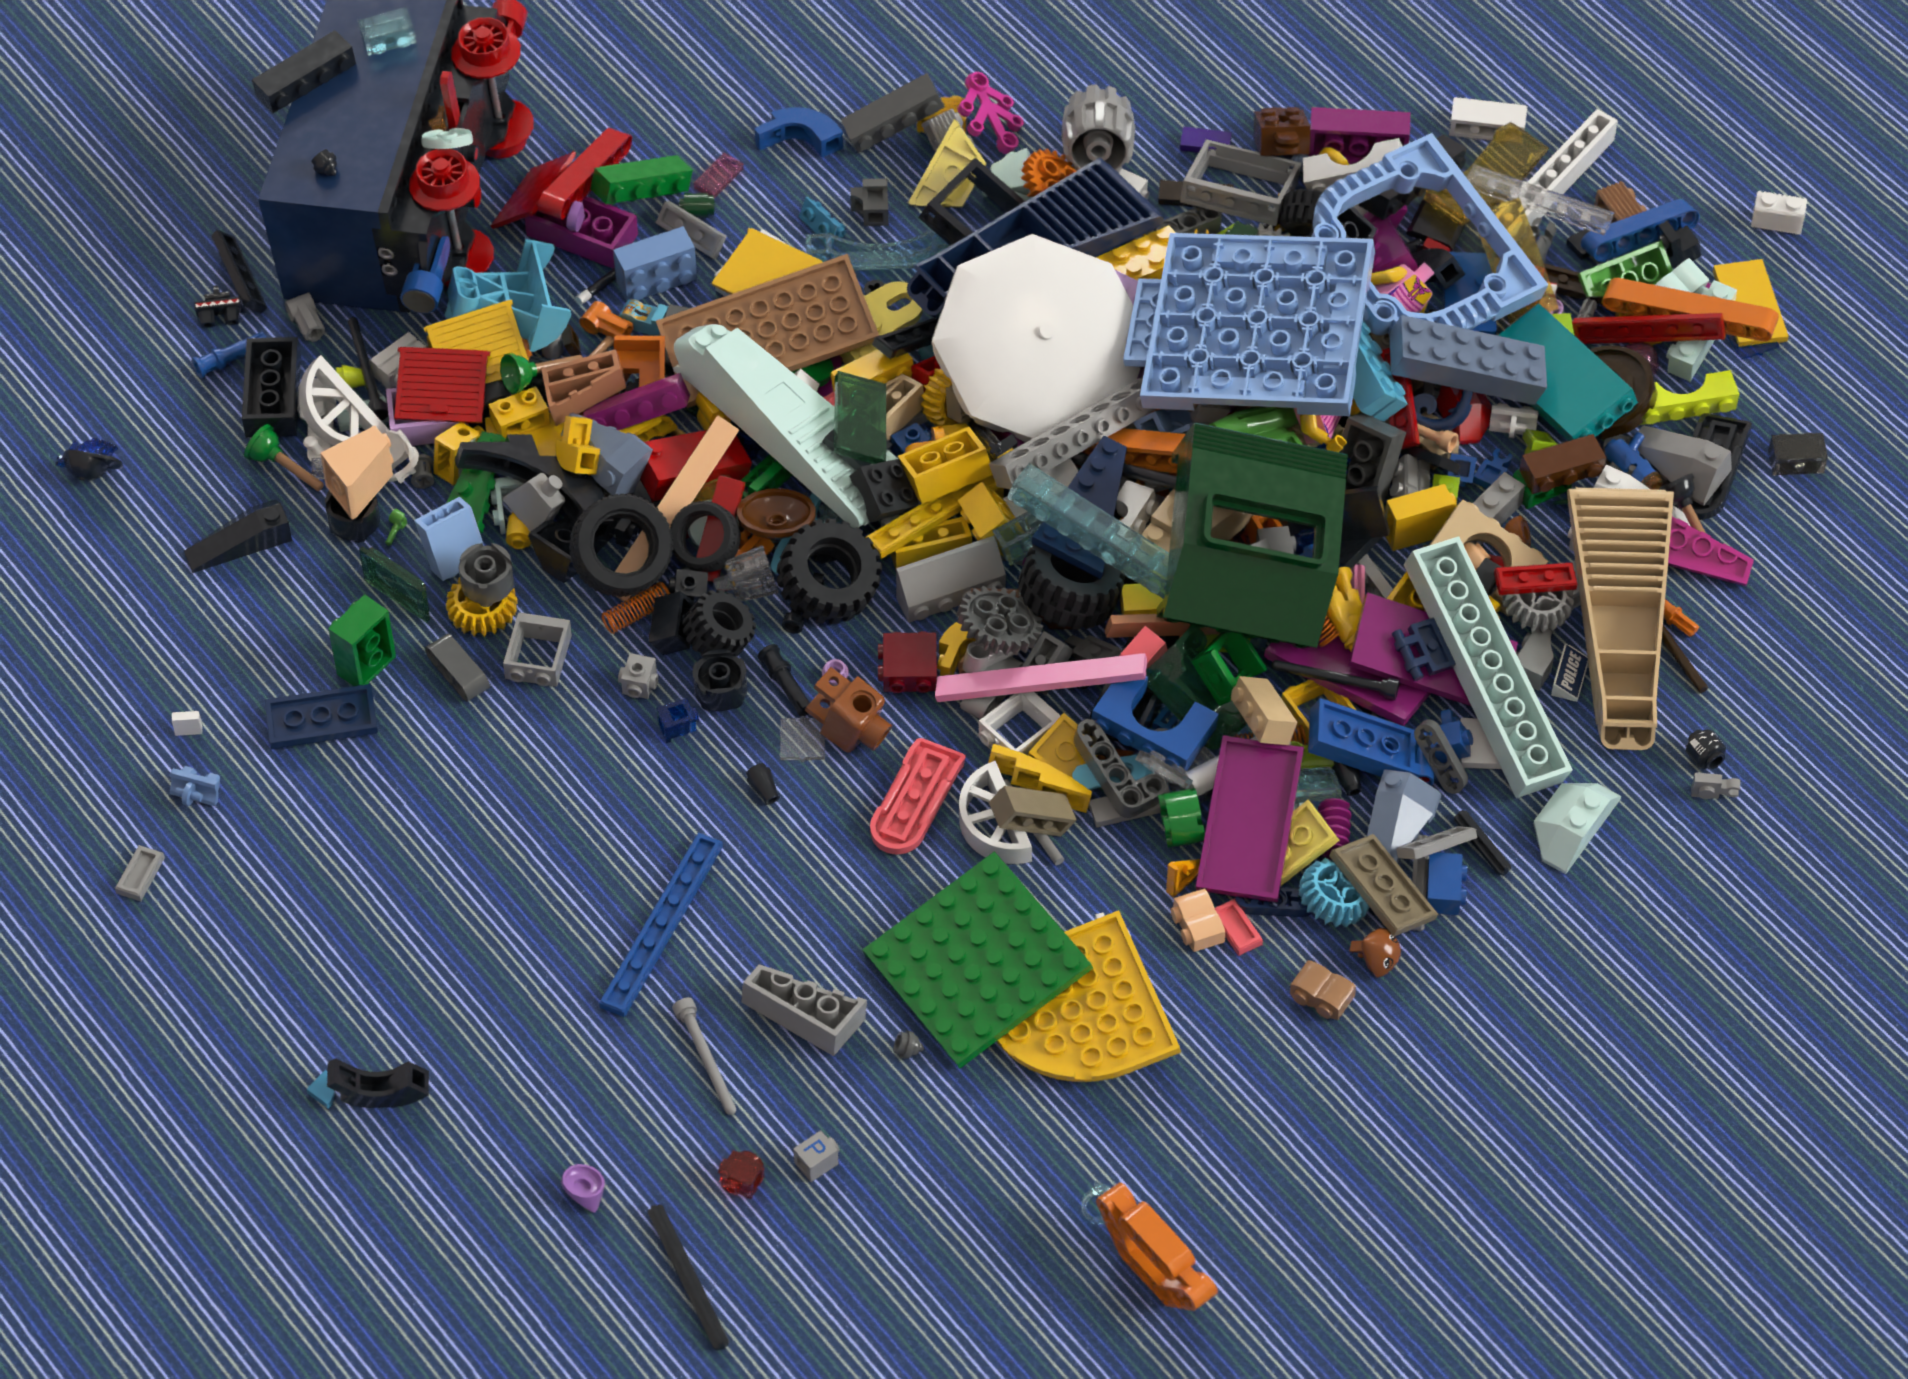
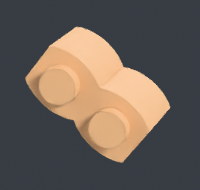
[1171,888,1225,952]

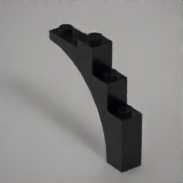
[455,434,613,540]

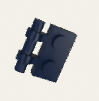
[1392,617,1456,681]

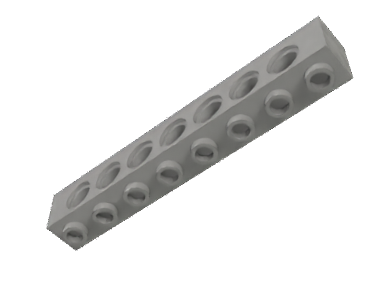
[989,377,1156,490]

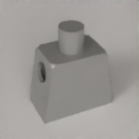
[502,473,565,532]

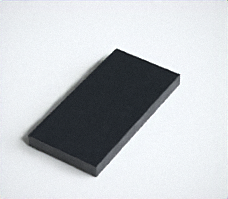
[1280,486,1390,548]

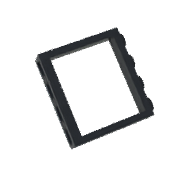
[918,158,1026,246]

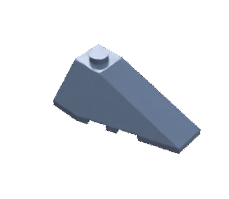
[561,413,653,495]

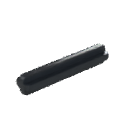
[1454,810,1511,876]

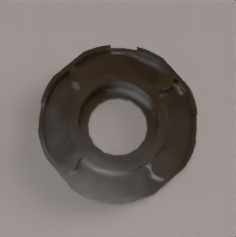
[1590,346,1658,440]

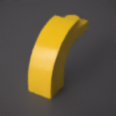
[937,622,976,676]

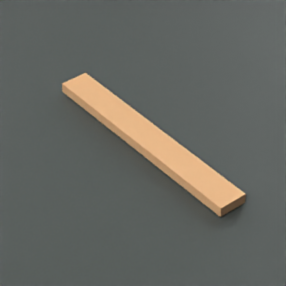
[615,415,739,602]

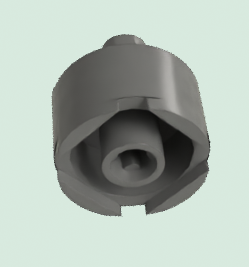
[459,543,514,607]

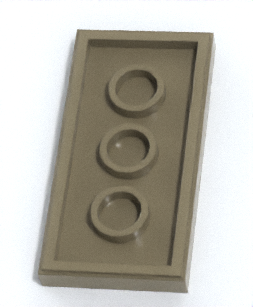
[1329,834,1438,937]

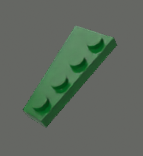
[446,431,506,533]

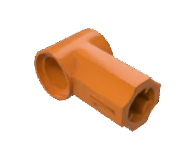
[579,301,633,339]

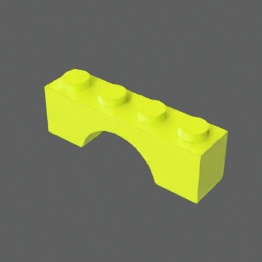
[1640,370,1739,425]

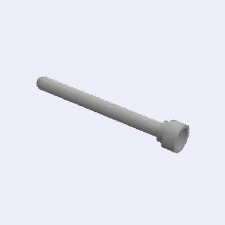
[672,997,736,1115]

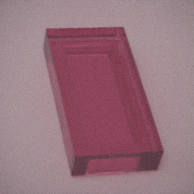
[694,153,744,198]

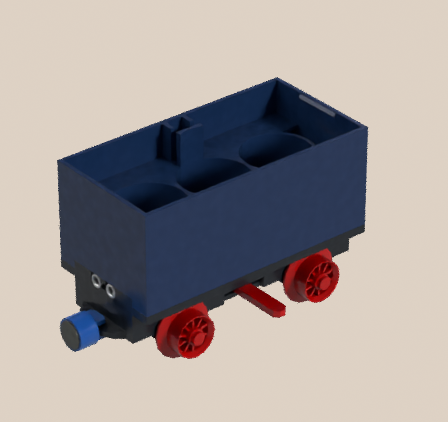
[258,0,534,313]

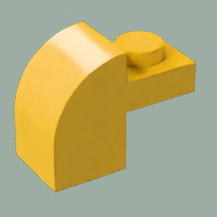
[556,416,600,475]

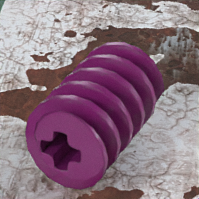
[1317,798,1351,860]

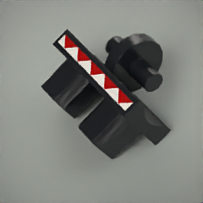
[194,285,243,328]

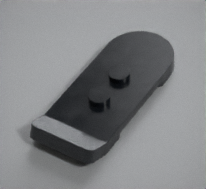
[1675,413,1752,520]

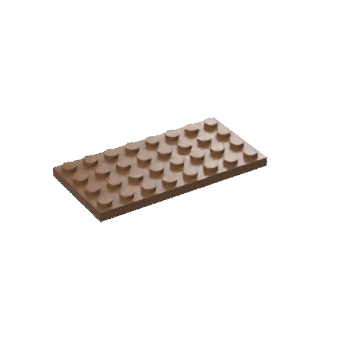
[656,254,879,408]

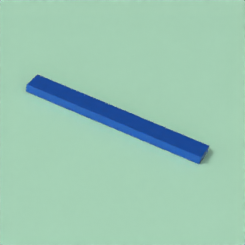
[599,832,723,1018]

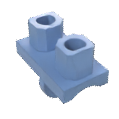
[170,766,220,806]

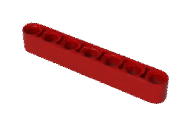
[538,128,632,220]

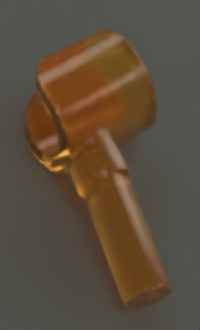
[428,105,447,131]

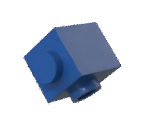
[891,422,932,458]
[1446,452,1477,487]

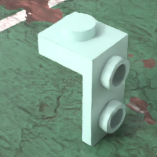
[490,477,524,534]

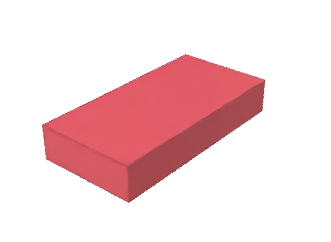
[1214,899,1263,956]

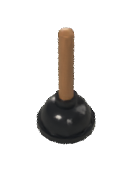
[1659,473,1706,533]

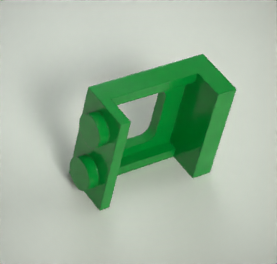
[1191,632,1267,706]

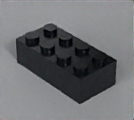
[242,337,301,438]

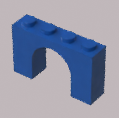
[1091,676,1219,775]

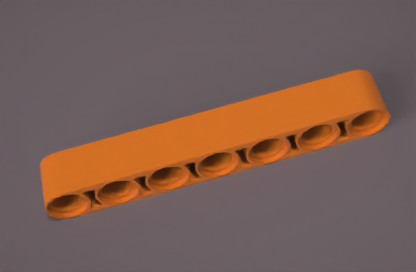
[1602,278,1779,342]

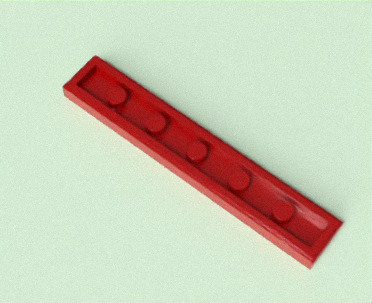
[1572,313,1726,344]

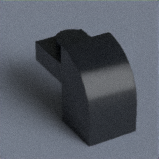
[1655,221,1702,268]

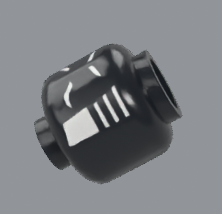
[1686,729,1726,770]

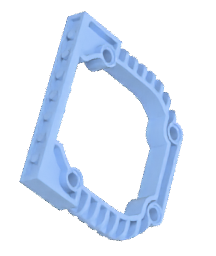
[1311,133,1548,336]

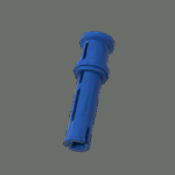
[191,331,267,379]

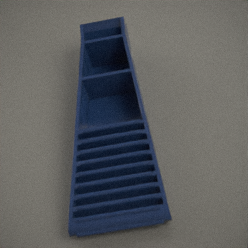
[907,158,1164,319]

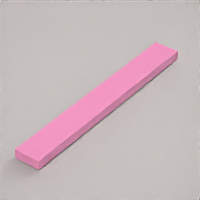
[935,653,1147,702]

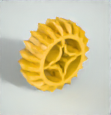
[921,369,960,426]
[446,577,518,637]

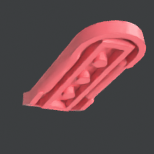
[870,738,966,854]

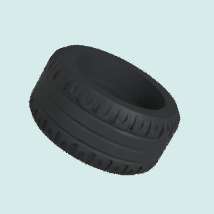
[670,501,741,572]

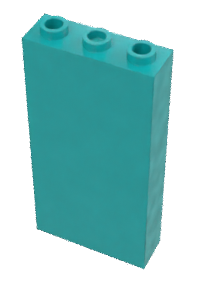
[1498,303,1638,441]

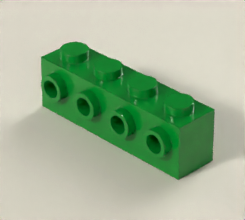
[590,155,693,205]

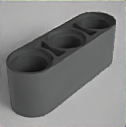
[425,634,490,702]

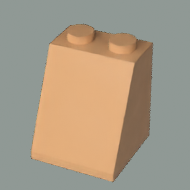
[320,426,394,519]

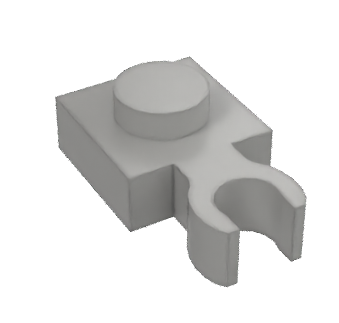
[1691,773,1740,799]

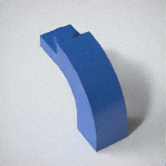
[754,107,843,157]

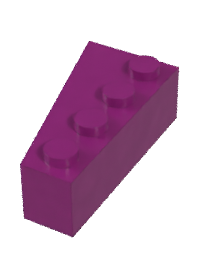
[1364,212,1419,273]

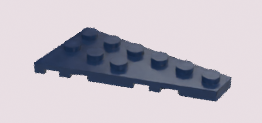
[1031,435,1127,579]

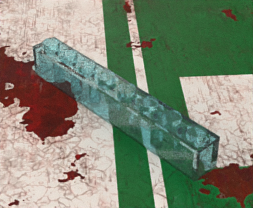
[1007,463,1169,599]

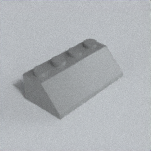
[896,536,1006,623]

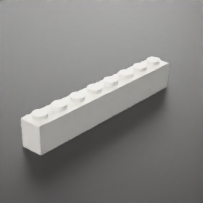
[1482,109,1618,256]

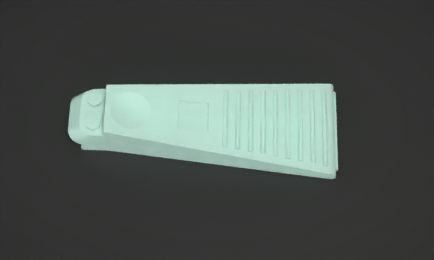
[673,324,898,529]

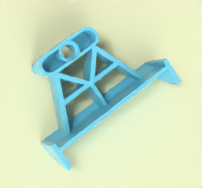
[444,239,571,352]

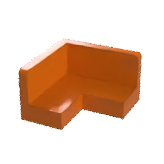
[614,336,665,387]

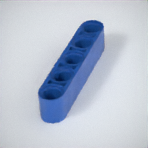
[1581,199,1700,262]

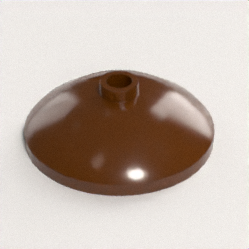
[737,489,816,539]

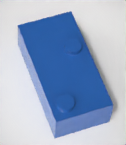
[1442,252,1496,335]

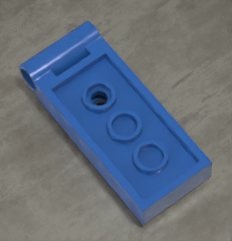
[1308,698,1434,786]

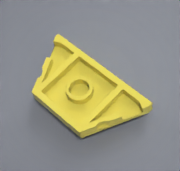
[908,120,987,208]

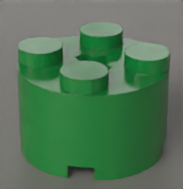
[1158,788,1205,848]

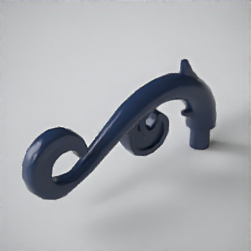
[1414,390,1473,432]

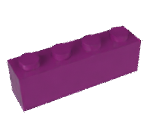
[583,373,690,431]

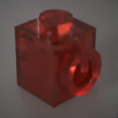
[718,1150,764,1199]

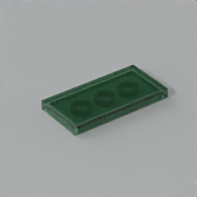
[834,371,886,464]

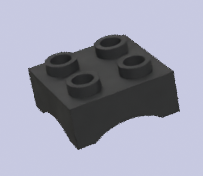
[849,459,920,523]

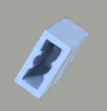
[414,497,484,581]

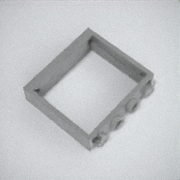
[1180,139,1301,226]

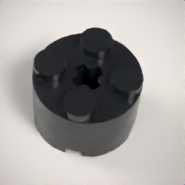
[325,491,380,543]
[693,649,747,711]

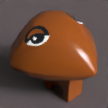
[1349,928,1401,978]

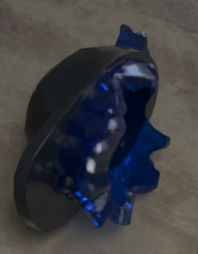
[55,437,123,481]

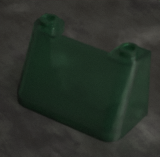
[1146,625,1247,750]

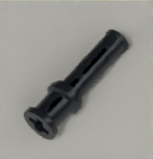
[757,644,810,717]

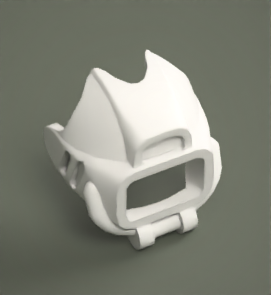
[386,429,419,483]

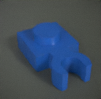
[1473,448,1512,489]

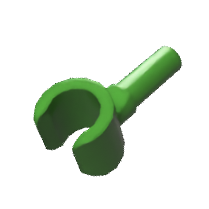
[385,509,407,545]

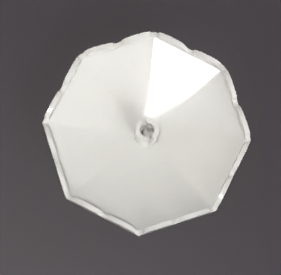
[931,234,1141,442]

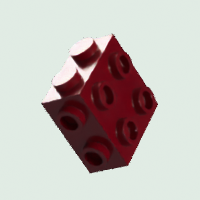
[878,631,937,693]

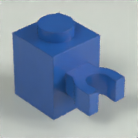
[1430,709,1473,763]

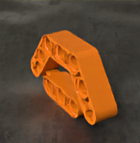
[1096,1182,1218,1311]

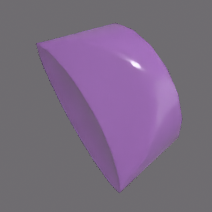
[561,1164,605,1212]

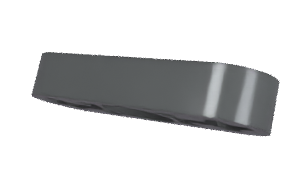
[1414,720,1468,794]

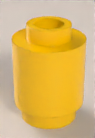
[506,512,531,549]

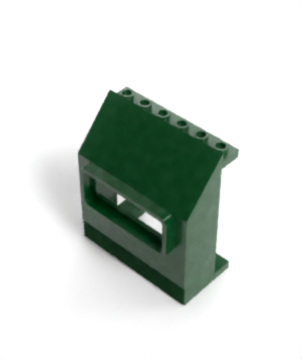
[1156,422,1348,649]

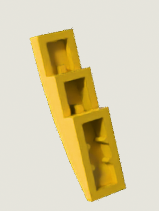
[988,744,1092,813]

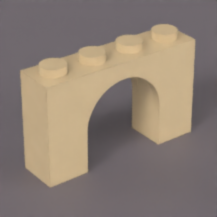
[1429,500,1548,616]

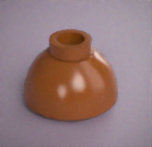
[1504,515,1531,547]

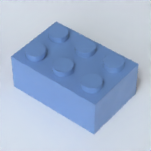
[613,226,697,301]

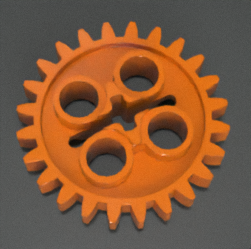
[1021,149,1076,197]

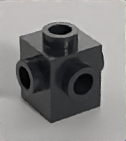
[668,567,708,603]

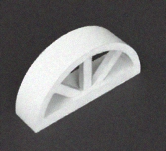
[299,355,389,446]
[959,761,1032,864]

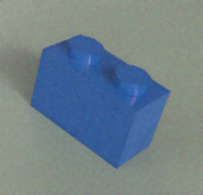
[1426,852,1467,915]

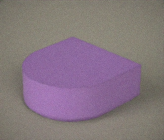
[566,201,585,232]

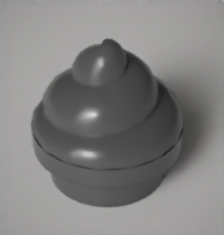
[894,1030,924,1059]

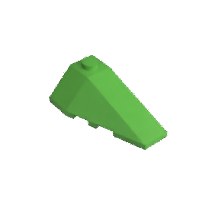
[1578,240,1673,297]

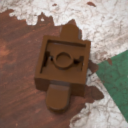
[1254,107,1310,156]

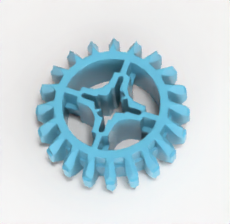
[1298,858,1369,927]

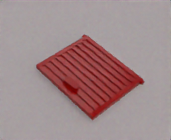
[490,151,576,229]
[394,347,491,423]

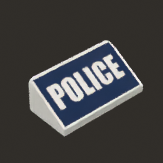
[1551,644,1588,702]

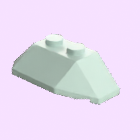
[1534,783,1621,874]

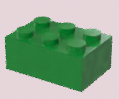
[328,594,396,686]

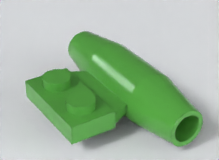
[1209,406,1303,445]

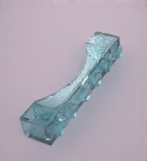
[806,229,950,271]

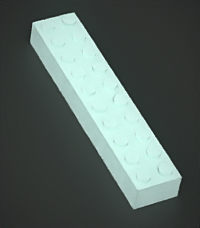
[1403,536,1573,798]

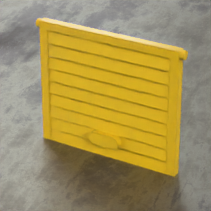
[711,228,822,294]
[423,300,529,384]

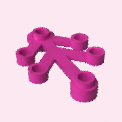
[957,72,1024,154]

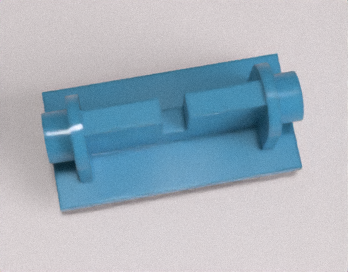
[799,197,846,246]

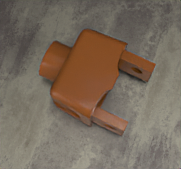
[805,667,892,753]

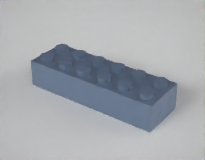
[1389,315,1547,405]

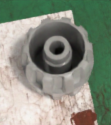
[1062,84,1135,172]

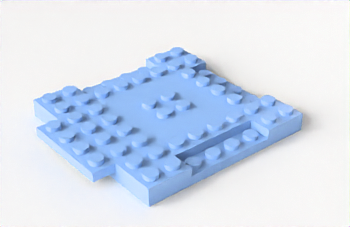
[1123,233,1375,416]

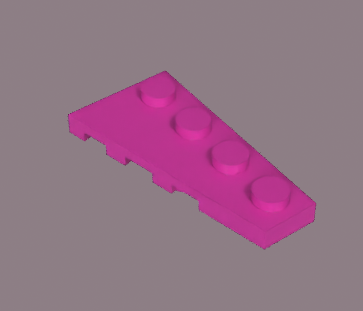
[1668,516,1754,586]

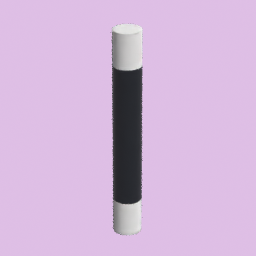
[576,268,616,305]

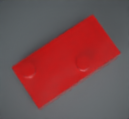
[640,430,752,501]

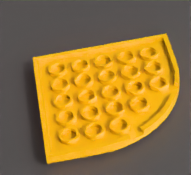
[996,910,1181,1082]

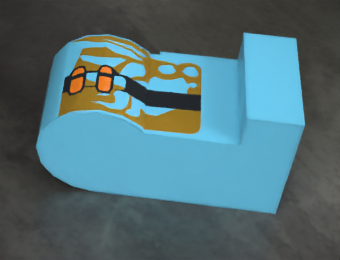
[619,299,669,336]

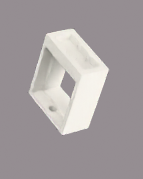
[978,692,1060,756]

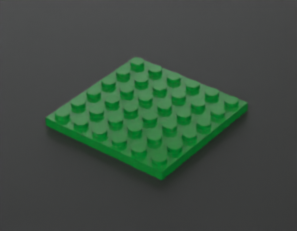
[862,851,1093,1069]

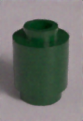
[679,193,715,218]

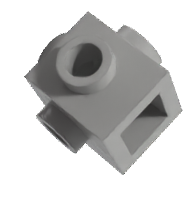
[618,653,658,699]

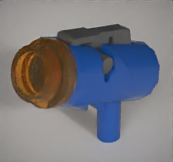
[1604,432,1663,490]

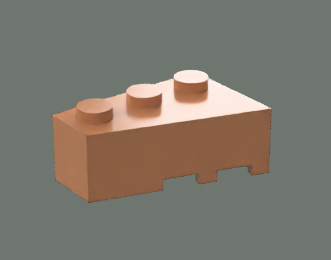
[541,349,627,426]

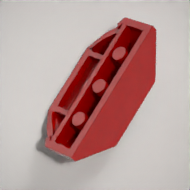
[1436,385,1492,444]

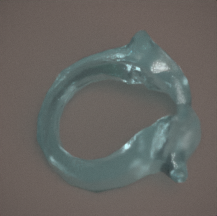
[1080,1181,1111,1224]

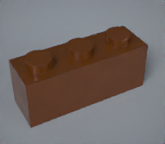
[1519,434,1606,494]

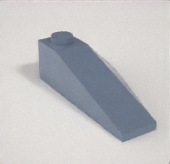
[1367,769,1442,863]

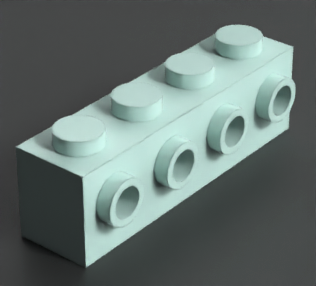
[1666,280,1737,382]

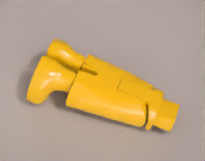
[1327,567,1362,651]

